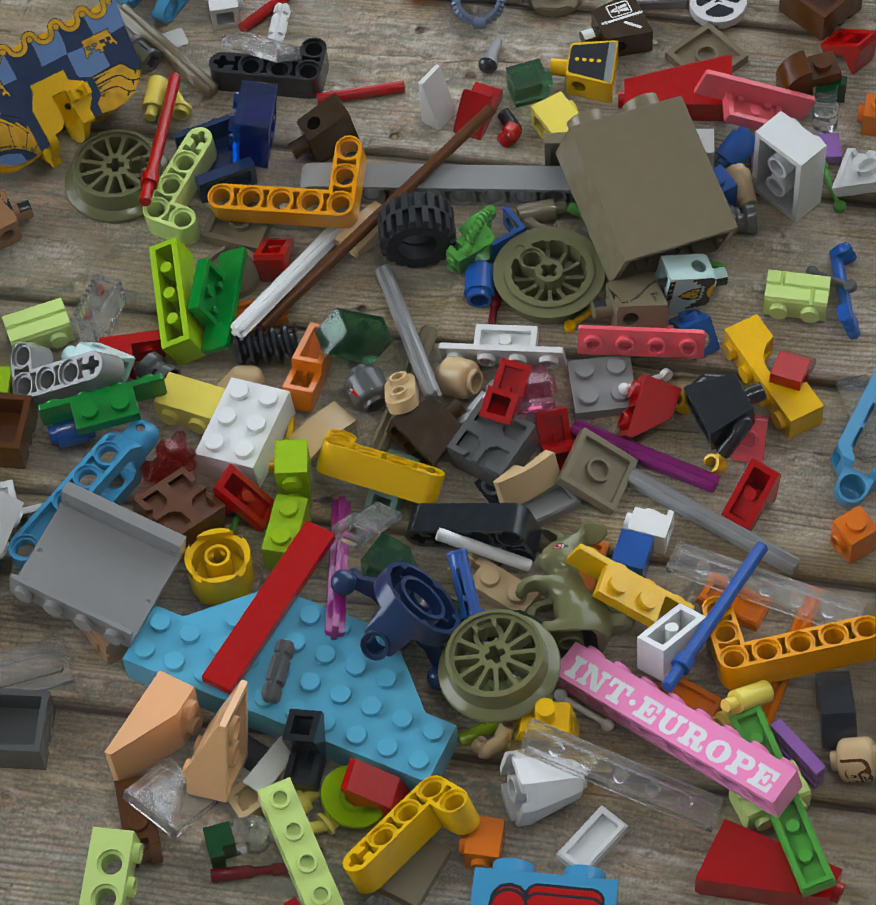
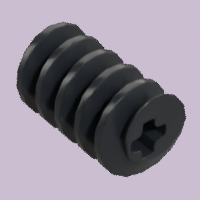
[233,323,298,366]

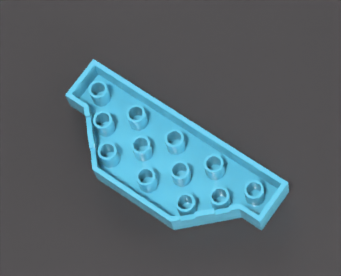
[122,592,458,791]

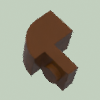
[776,50,842,96]

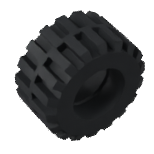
[377,191,457,268]

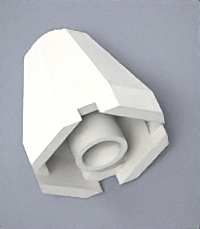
[500,750,587,827]

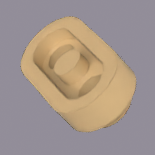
[384,371,419,415]

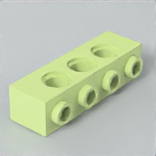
[257,777,344,905]
[79,827,143,905]

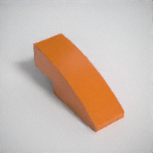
[282,322,340,412]

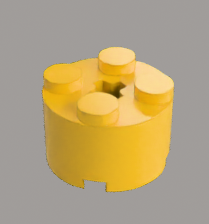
[184,528,255,605]

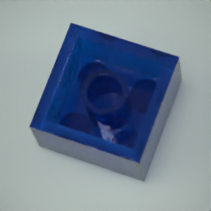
[228,80,278,168]

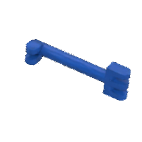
[829,242,860,340]

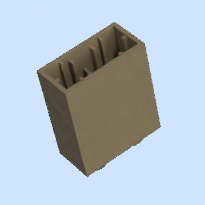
[556,92,738,281]

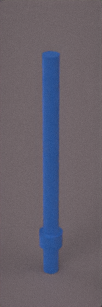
[661,542,768,692]

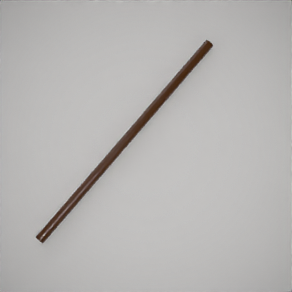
[257,104,496,332]

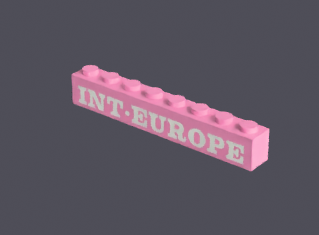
[557,642,802,818]

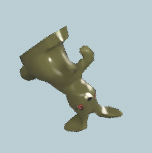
[515,521,636,659]

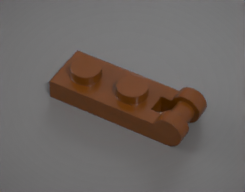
[114,774,164,868]

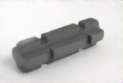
[261,639,295,704]

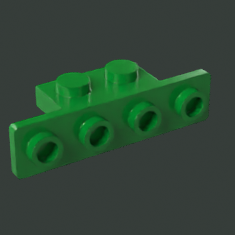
[188,247,248,355]
[38,374,167,436]

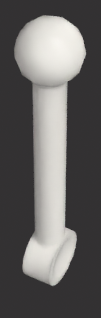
[618,368,673,395]
[554,689,614,732]

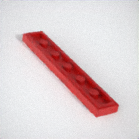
[201,520,336,695]

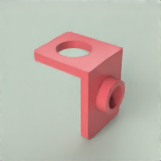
[731,414,770,463]

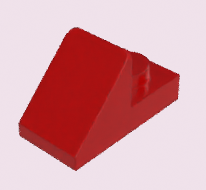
[820,29,876,75]
[453,82,503,140]
[253,238,295,282]
[99,330,166,380]
[721,458,781,531]
[213,464,275,531]

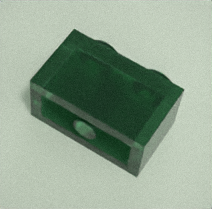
[315,308,394,364]

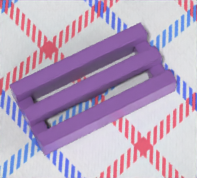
[770,719,825,789]

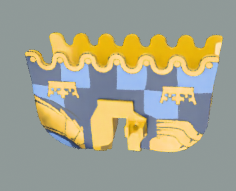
[0,0,140,174]

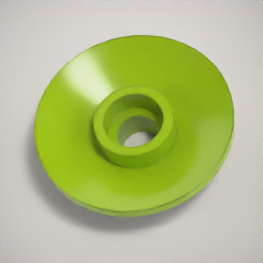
[320,765,384,829]

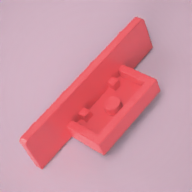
[694,69,816,130]
[577,323,705,359]

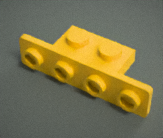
[566,544,695,627]

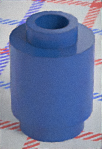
[715,126,755,169]
[464,260,495,308]
[47,419,96,449]

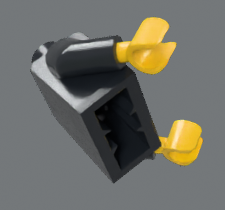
[675,373,767,475]

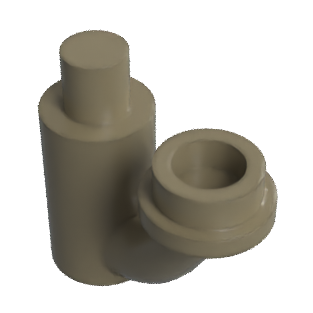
[516,198,568,230]

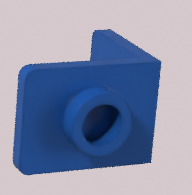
[489,206,526,264]
[668,309,720,360]

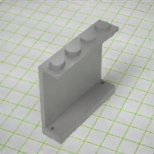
[10,481,187,648]

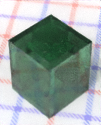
[506,58,553,108]

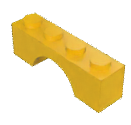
[722,314,824,439]

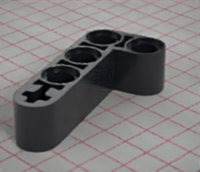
[209,37,329,99]
[405,503,542,563]

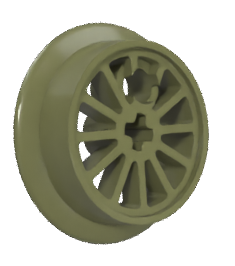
[65,129,169,223]
[493,227,605,324]
[438,609,561,723]

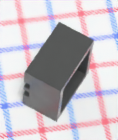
[447,398,540,488]
[0,689,56,770]

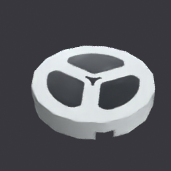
[689,0,747,29]

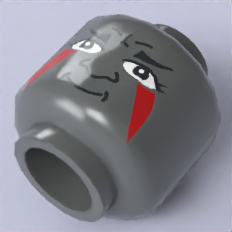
[344,364,387,413]

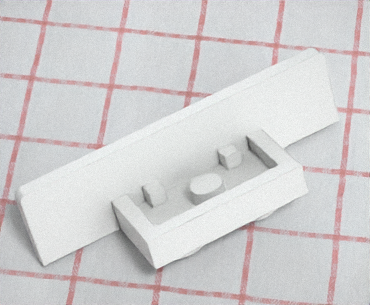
[438,324,567,369]

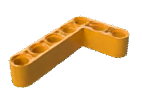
[207,135,367,229]
[702,596,876,690]

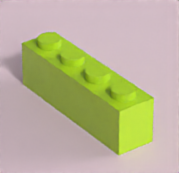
[149,237,207,366]

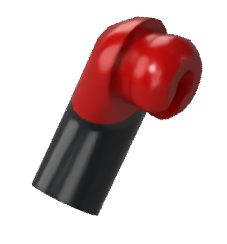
[497,108,522,148]

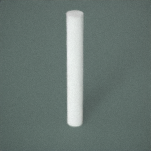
[435,527,532,572]

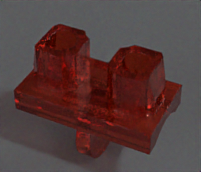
[140,430,197,484]

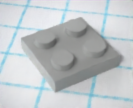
[567,355,634,420]

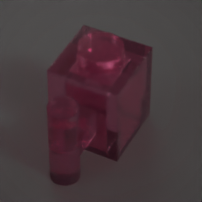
[517,363,557,416]

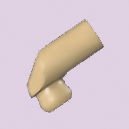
[217,365,265,388]
[471,720,517,759]

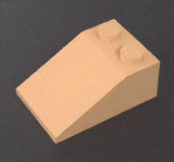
[105,670,203,781]
[182,680,248,803]

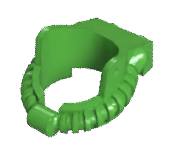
[446,205,496,275]

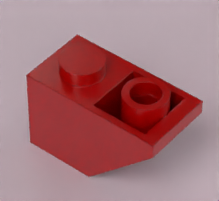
[617,375,682,438]

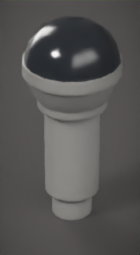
[478,37,502,74]

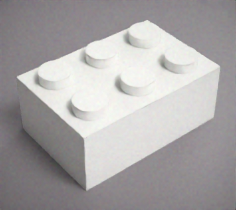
[752,111,827,223]
[194,377,296,488]

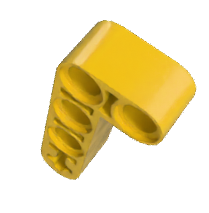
[316,429,445,504]
[342,775,480,894]

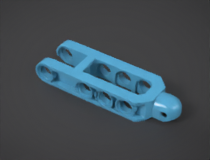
[830,369,876,509]
[8,419,160,576]

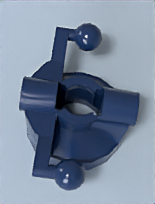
[330,561,461,691]

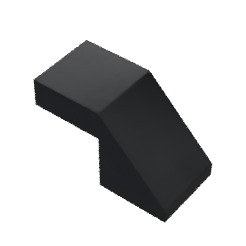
[815,671,857,748]
[282,709,326,792]

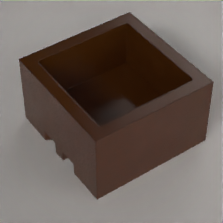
[779,0,862,41]
[0,393,38,469]
[133,467,226,557]

